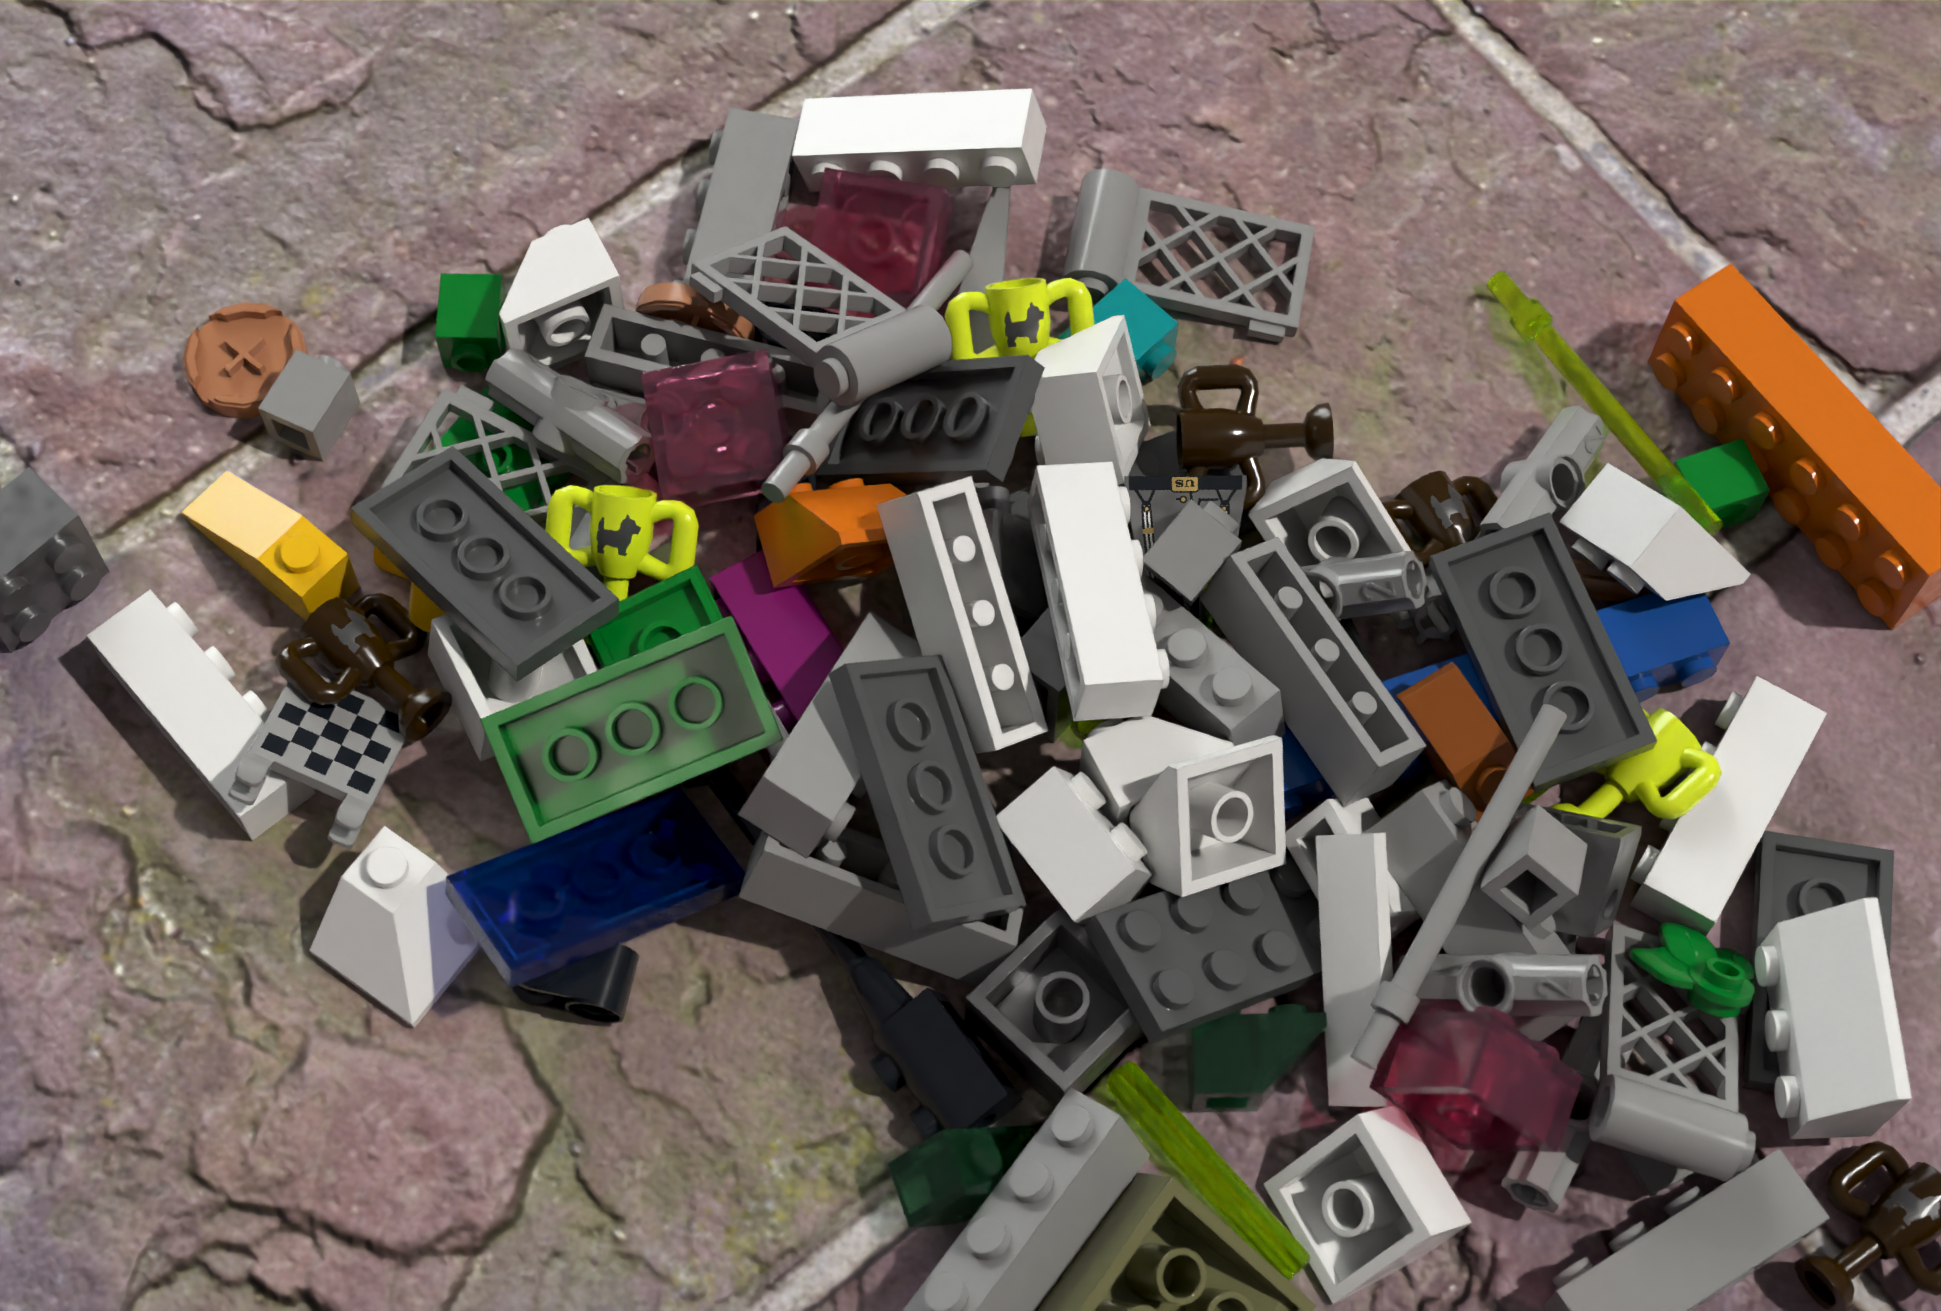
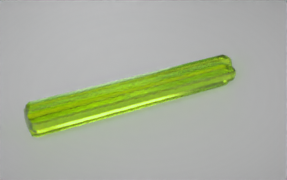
[1107,1061,1310,1281]

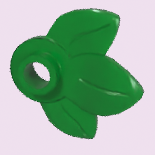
[1629,922,1755,1018]

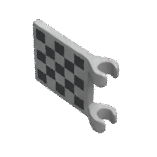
[228,675,406,849]

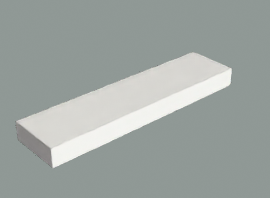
[1315,833,1399,1107]

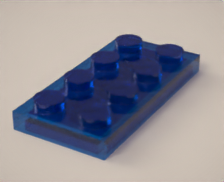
[445,787,745,988]

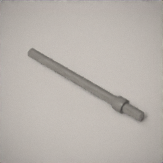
[761,250,974,503]
[1350,704,1567,1070]

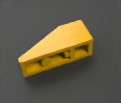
[182,471,360,621]

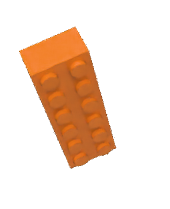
[1648,263,1941,630]

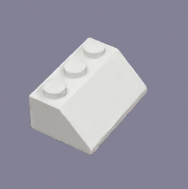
[1755,898,1912,1139]

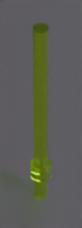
[1487,271,1723,536]

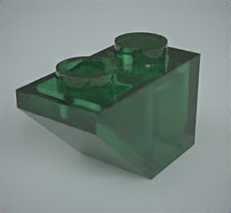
[1185,1004,1327,1113]
[887,1125,1036,1228]

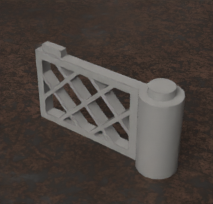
[1062,169,1315,343]
[689,226,952,406]
[381,385,663,584]
[1589,923,1756,1181]

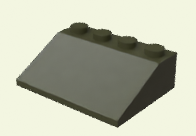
[1037,1173,1316,1311]

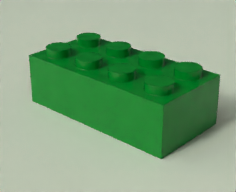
[480,615,783,844]

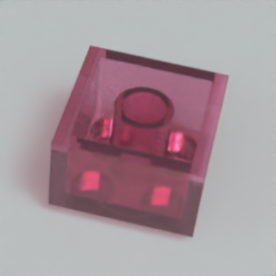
[804,167,955,309]
[641,349,790,507]
[1369,1006,1583,1152]

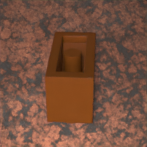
[1396,662,1534,823]

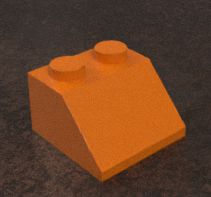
[754,478,906,588]

